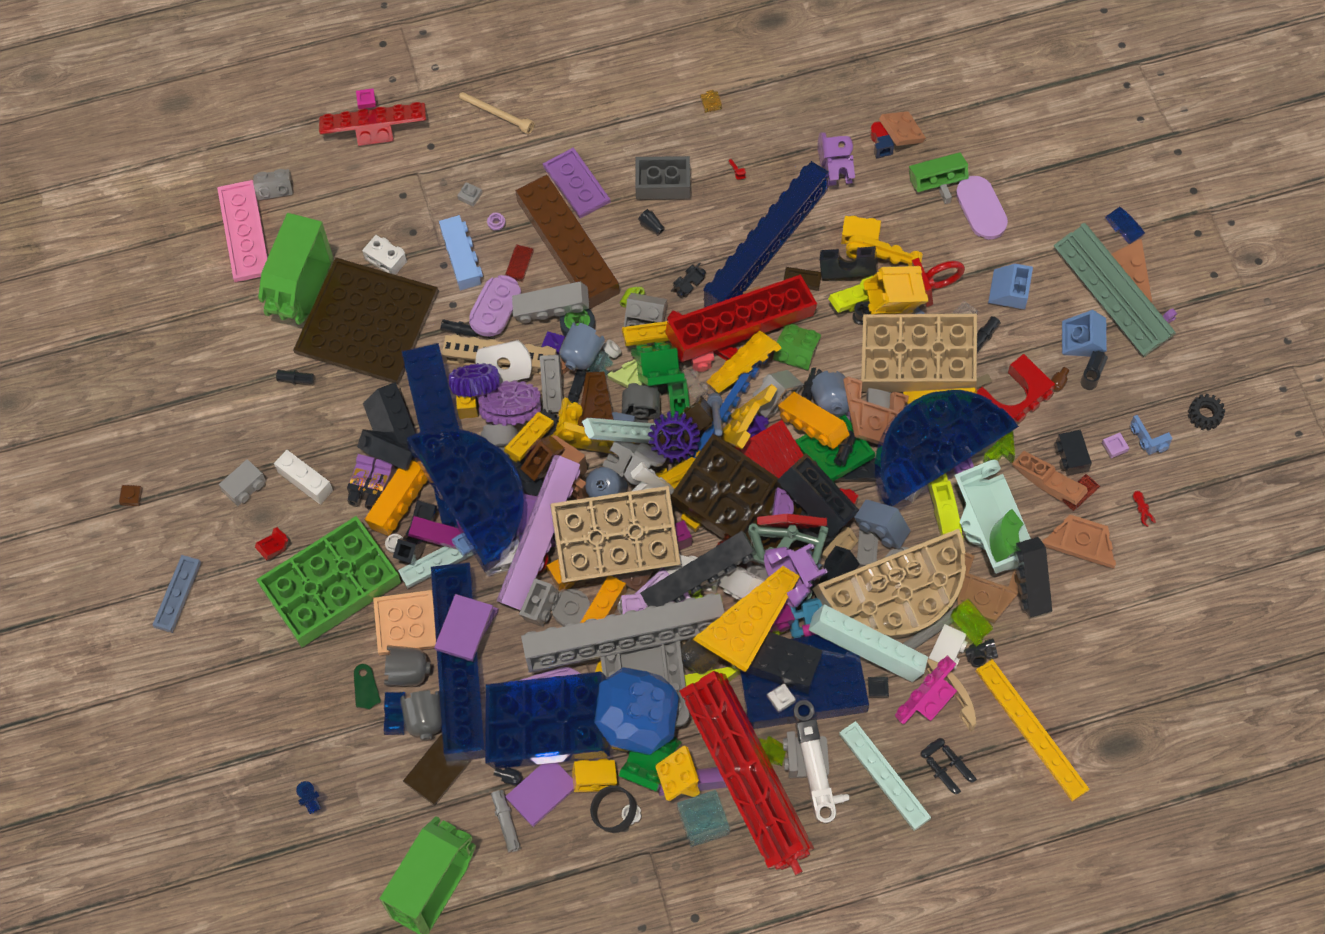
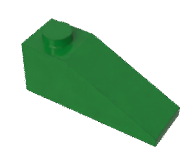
[666,379,689,416]

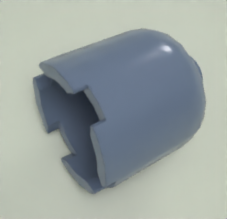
[559,323,605,370]
[811,371,849,418]
[585,467,628,498]

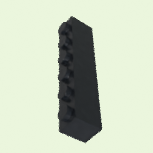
[640,531,756,607]

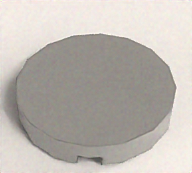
[551,589,590,627]

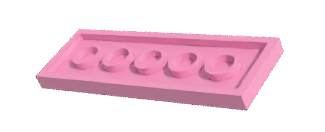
[217,180,268,282]

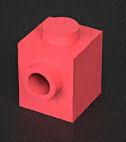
[690,351,714,372]

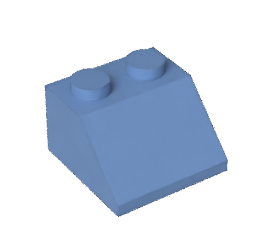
[1062,310,1107,357]

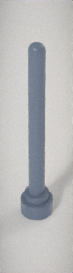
[707,393,723,436]

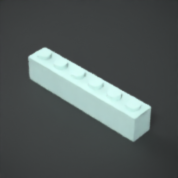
[809,604,928,682]

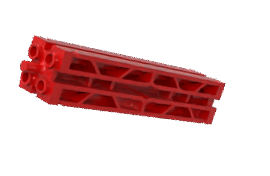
[679,671,815,875]

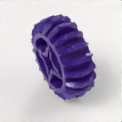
[448,363,500,398]
[648,411,700,463]

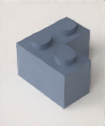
[854,499,911,549]

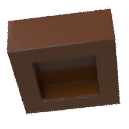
[119,485,142,506]

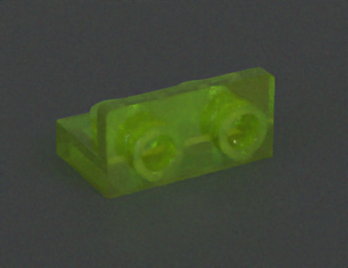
[951,599,993,646]

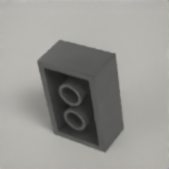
[635,156,690,199]

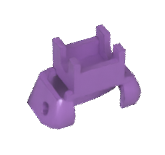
[817,132,855,186]
[764,543,828,607]

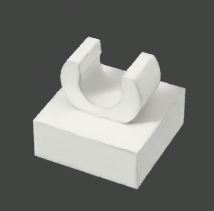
[767,684,796,713]

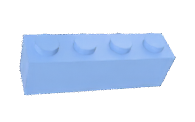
[439,215,483,291]

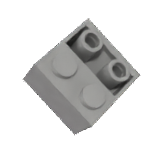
[624,293,667,327]

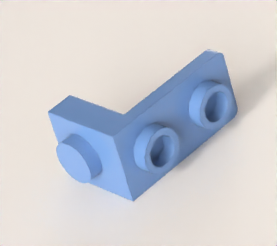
[1130,415,1173,455]

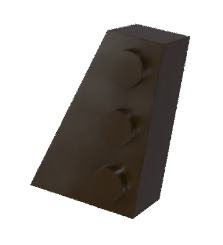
[659,395,713,451]

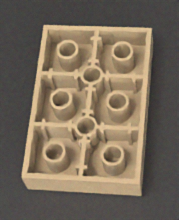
[861,314,977,392]
[550,486,681,583]

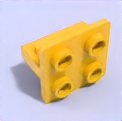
[656,746,700,801]

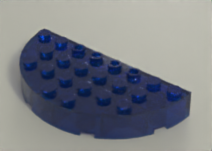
[875,389,1019,507]
[407,428,524,572]

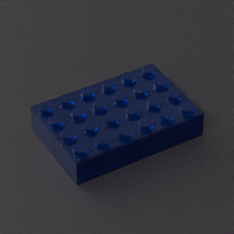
[739,635,869,729]
[485,671,610,769]

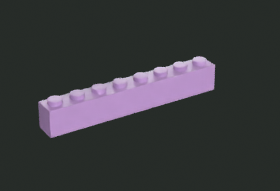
[496,455,580,610]

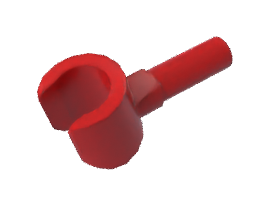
[728,159,746,180]

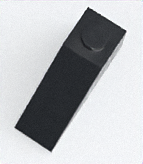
[357,429,414,470]

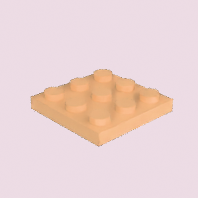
[373,590,437,656]

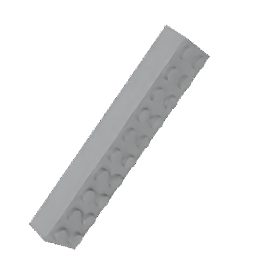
[521,593,725,673]

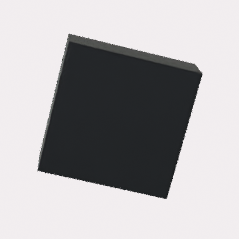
[868,677,889,698]

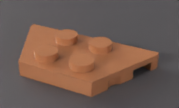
[1111,239,1152,303]
[1042,514,1116,569]

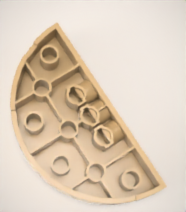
[813,529,966,639]

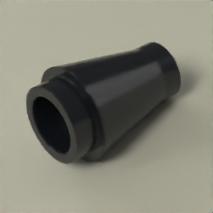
[638,209,665,235]

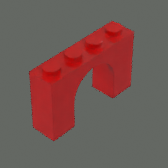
[969,354,1055,437]

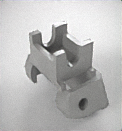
[602,441,666,486]

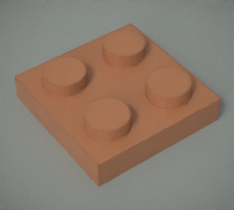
[879,111,926,146]

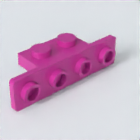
[895,655,957,724]

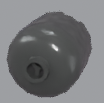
[384,645,430,686]
[400,690,443,740]

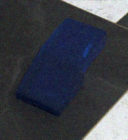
[1105,206,1145,244]
[383,692,406,735]

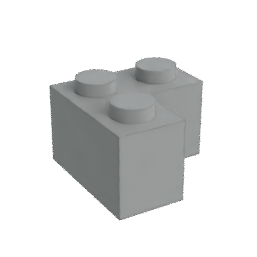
[753,370,804,418]

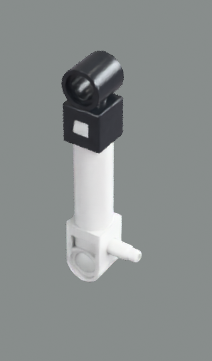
[792,700,849,823]

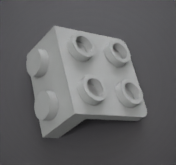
[783,731,829,778]

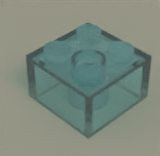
[677,790,730,847]

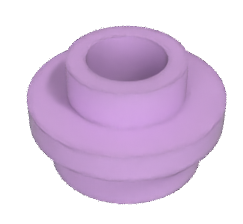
[487,213,505,230]

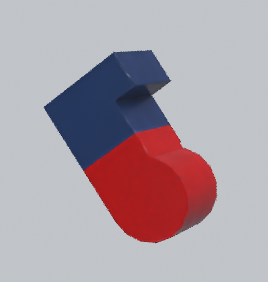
[870,121,894,159]

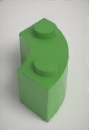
[989,509,1024,562]

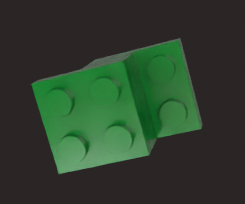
[631,341,685,386]
[619,737,682,791]

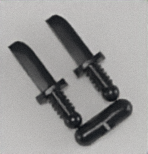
[920,738,977,794]

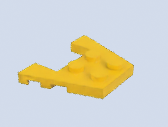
[721,384,778,449]

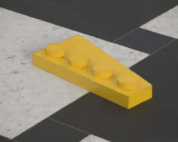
[706,331,781,394]

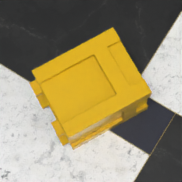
[863,266,928,314]

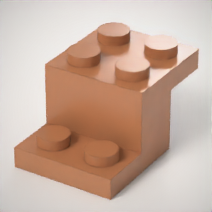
[553,435,588,500]

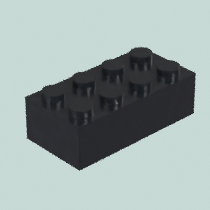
[732,632,823,694]

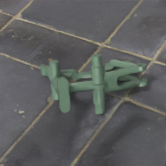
[748,524,828,601]

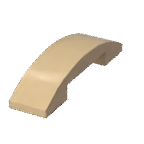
[925,659,976,732]

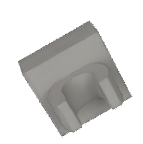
[457,182,482,207]

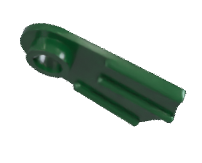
[354,664,381,710]

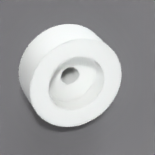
[602,340,622,359]

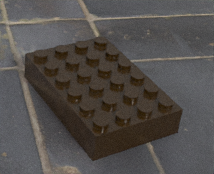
[670,433,803,565]

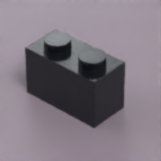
[1054,429,1092,476]

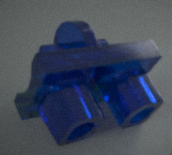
[296,781,322,814]

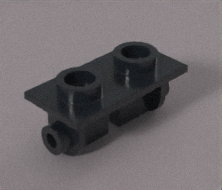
[670,263,706,298]

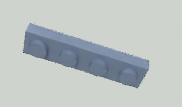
[153,555,201,633]

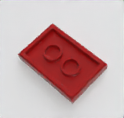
[757,514,827,529]

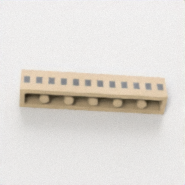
[442,335,557,376]

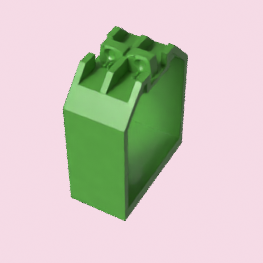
[258,213,334,325]
[379,816,476,934]

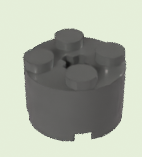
[622,383,660,423]

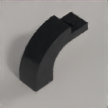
[393,500,437,563]

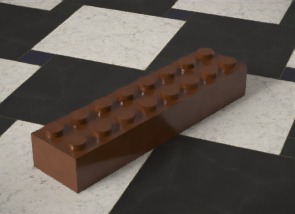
[515,174,620,309]

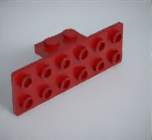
[319,102,426,146]

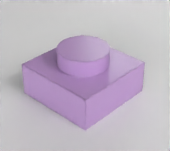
[1102,433,1129,458]

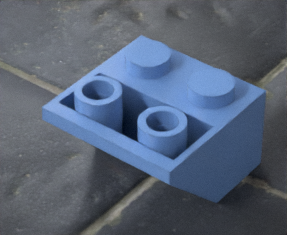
[988,264,1033,309]

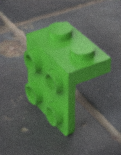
[773,324,821,370]

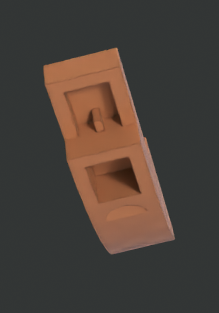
[1012,451,1088,505]

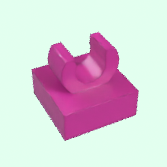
[356,88,376,109]

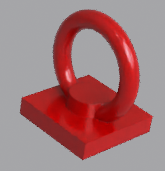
[912,257,965,307]

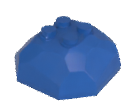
[594,667,679,755]

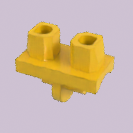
[556,397,583,430]

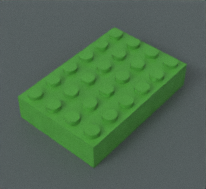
[256,516,401,648]

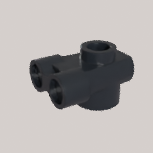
[965,638,998,667]

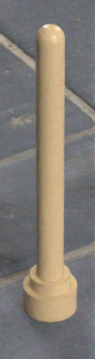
[459,92,535,134]

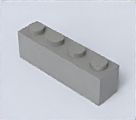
[512,281,589,323]

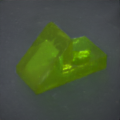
[983,429,1015,463]
[758,736,786,766]

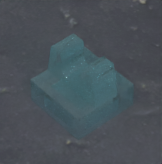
[587,351,613,375]

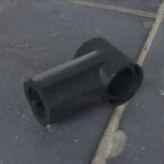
[1080,351,1108,390]

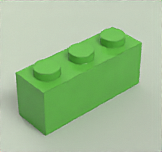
[909,152,969,192]

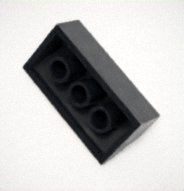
[363,382,423,466]
[777,453,859,538]

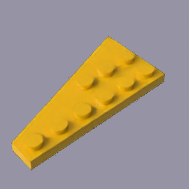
[693,566,800,672]

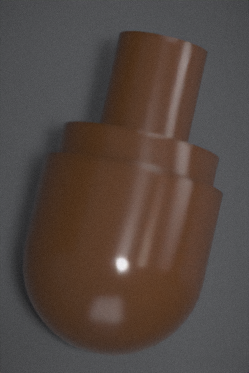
[1051,367,1070,392]

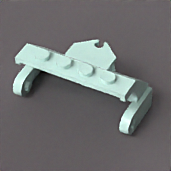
[955,460,1031,574]

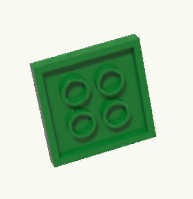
[795,415,875,481]

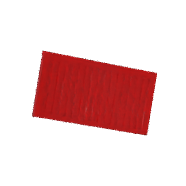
[734,420,804,478]

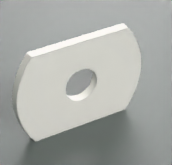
[476,340,532,383]

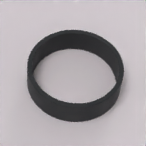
[590,785,637,833]

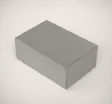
[939,184,952,204]

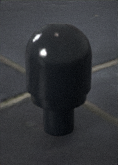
[493,767,522,786]

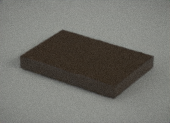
[403,734,473,806]

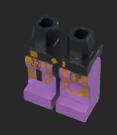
[347,454,395,510]

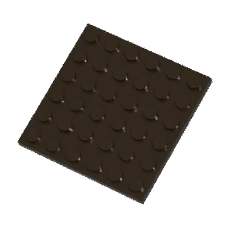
[293,257,439,384]

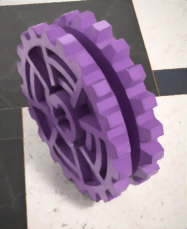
[478,380,541,426]

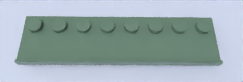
[1054,223,1176,357]

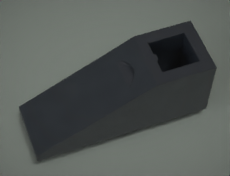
[815,545,860,598]

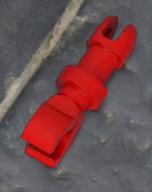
[1133,491,1156,527]

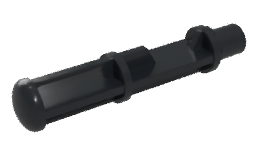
[568,369,586,403]

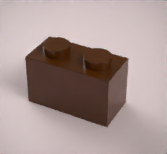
[520,435,565,481]

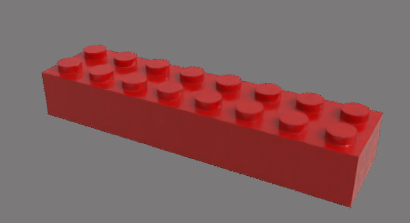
[665,274,817,362]

